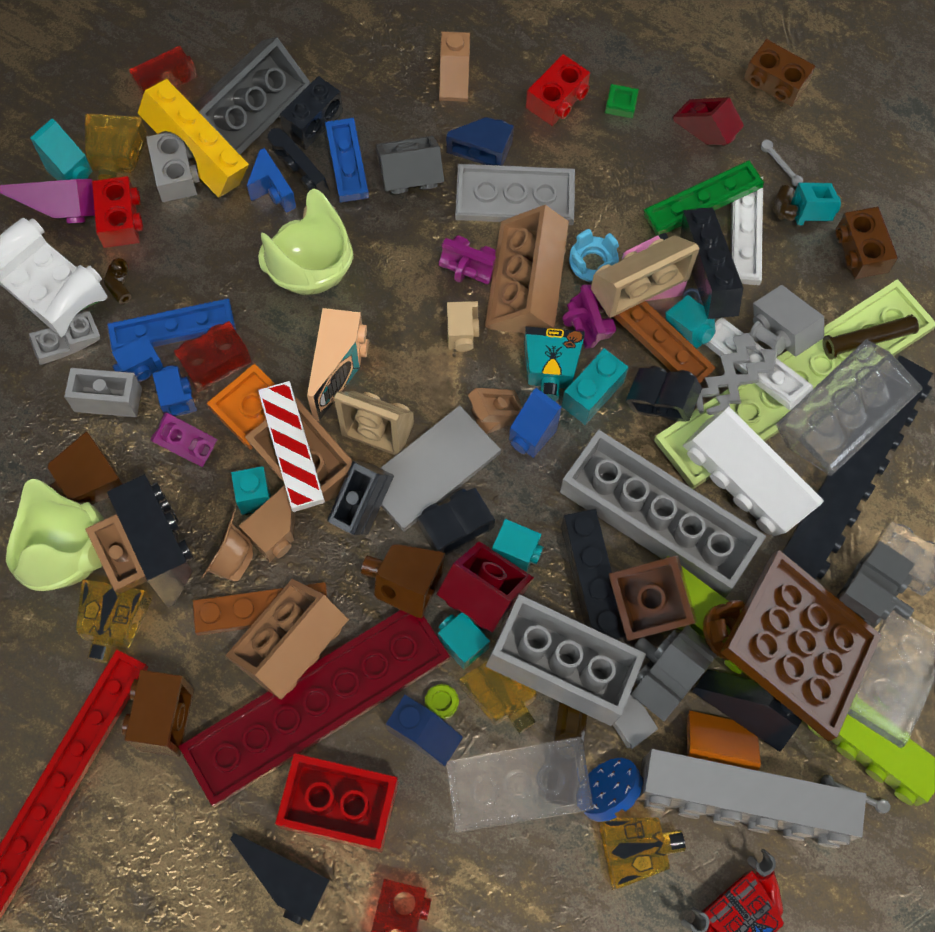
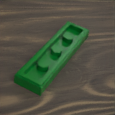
[644,160,764,236]

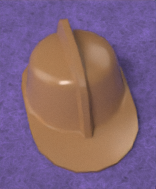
[202,506,253,582]

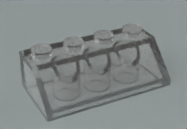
[776,339,922,476]

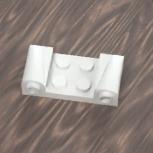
[0,218,108,338]

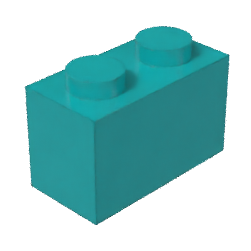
[561,348,629,425]

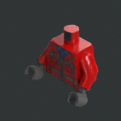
[681,849,784,932]

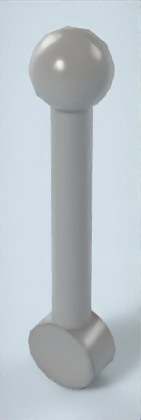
[761,140,803,187]
[820,775,891,814]

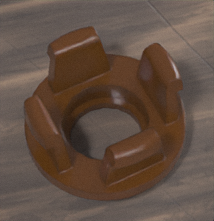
[703,600,745,660]

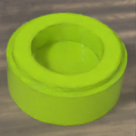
[425,684,459,720]

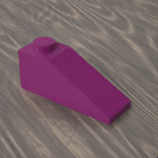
[0,179,95,224]

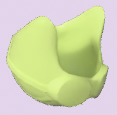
[259,189,354,295]
[6,479,105,591]

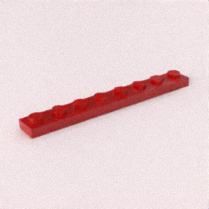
[0,649,148,920]

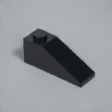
[692,669,802,752]
[230,833,333,926]

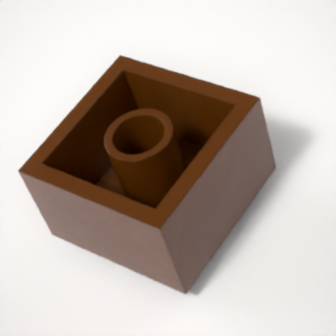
[609,556,697,641]
[122,670,194,757]

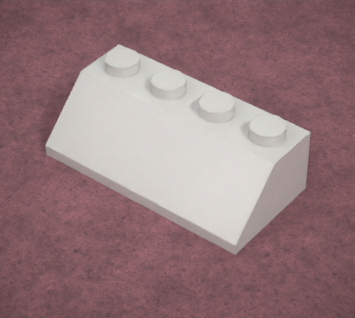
[683,406,824,536]

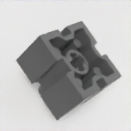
[836,541,915,628]
[631,625,717,721]

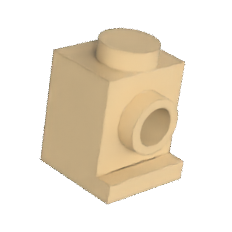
[447,301,479,352]

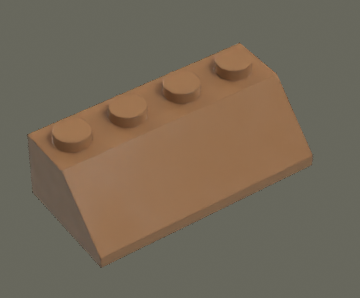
[485,205,569,334]

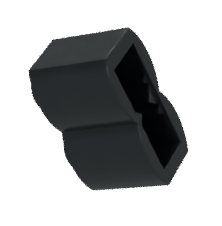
[626,366,702,421]
[419,488,495,555]

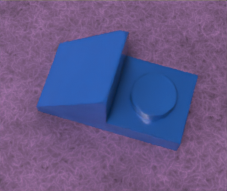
[247,148,296,213]

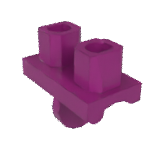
[439,235,496,284]
[562,285,616,349]
[150,412,218,468]

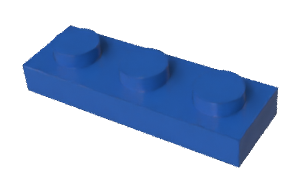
[325,118,369,203]

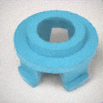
[569,229,619,282]

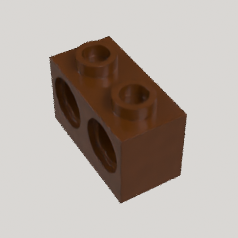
[743,39,816,107]
[836,206,898,279]

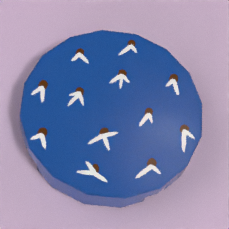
[577,757,643,822]

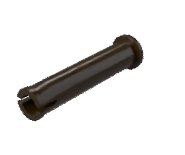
[823,314,919,360]

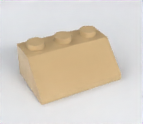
[591,235,700,318]

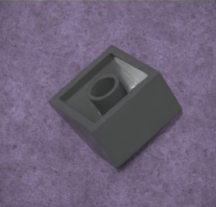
[376,136,444,194]

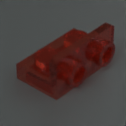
[129,46,198,95]

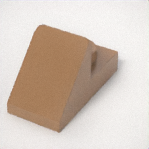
[468,388,523,434]

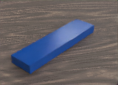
[107,298,236,352]

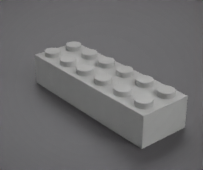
[560,429,766,598]
[636,749,867,848]

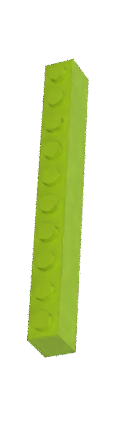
[666,556,935,806]

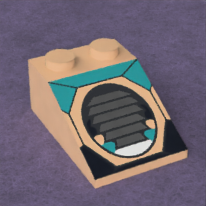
[307,308,369,421]

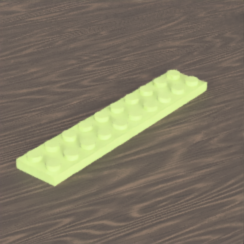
[654,279,935,489]

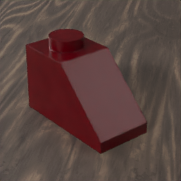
[672,97,744,145]

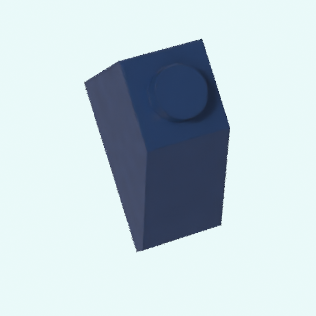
[446,117,514,166]
[386,694,463,767]

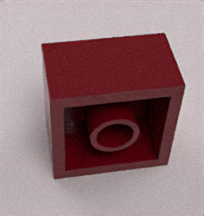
[436,541,534,633]

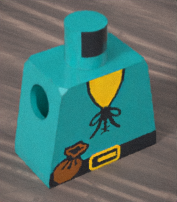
[524,326,585,401]

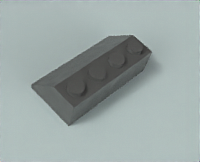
[193,37,311,154]

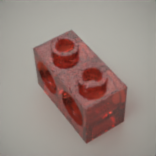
[174,321,252,393]
[371,879,432,932]

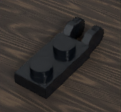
[267,127,330,197]

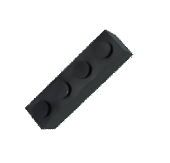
[680,207,744,319]
[561,509,627,643]

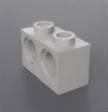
[146,132,200,202]

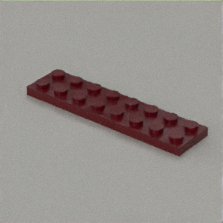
[178,610,450,808]

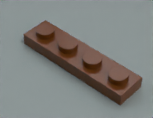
[613,301,716,384]
[193,582,328,636]

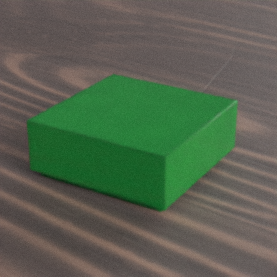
[605,84,639,119]

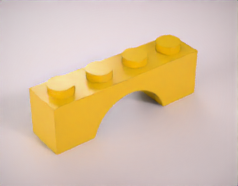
[137,79,249,198]

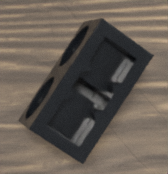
[280,76,343,150]

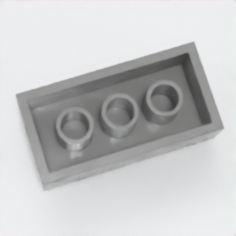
[485,594,646,726]

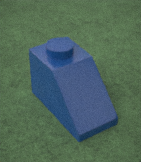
[509,388,562,458]

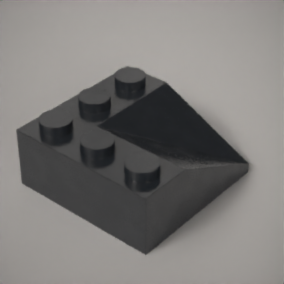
[107,474,194,608]

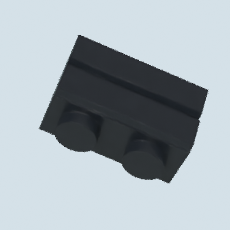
[327,461,394,535]

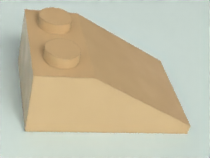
[334,391,414,455]

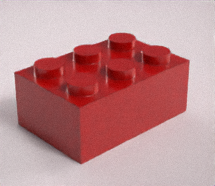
[275,753,399,853]

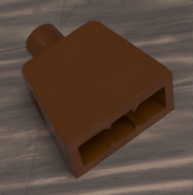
[47,432,123,505]
[361,544,445,619]

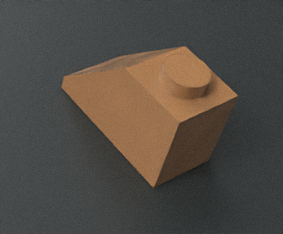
[439,32,470,102]
[239,485,295,563]
[85,514,147,594]

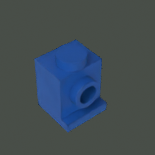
[112,335,164,382]
[152,365,197,417]

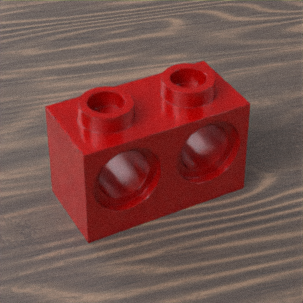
[526,54,590,126]
[92,176,143,248]

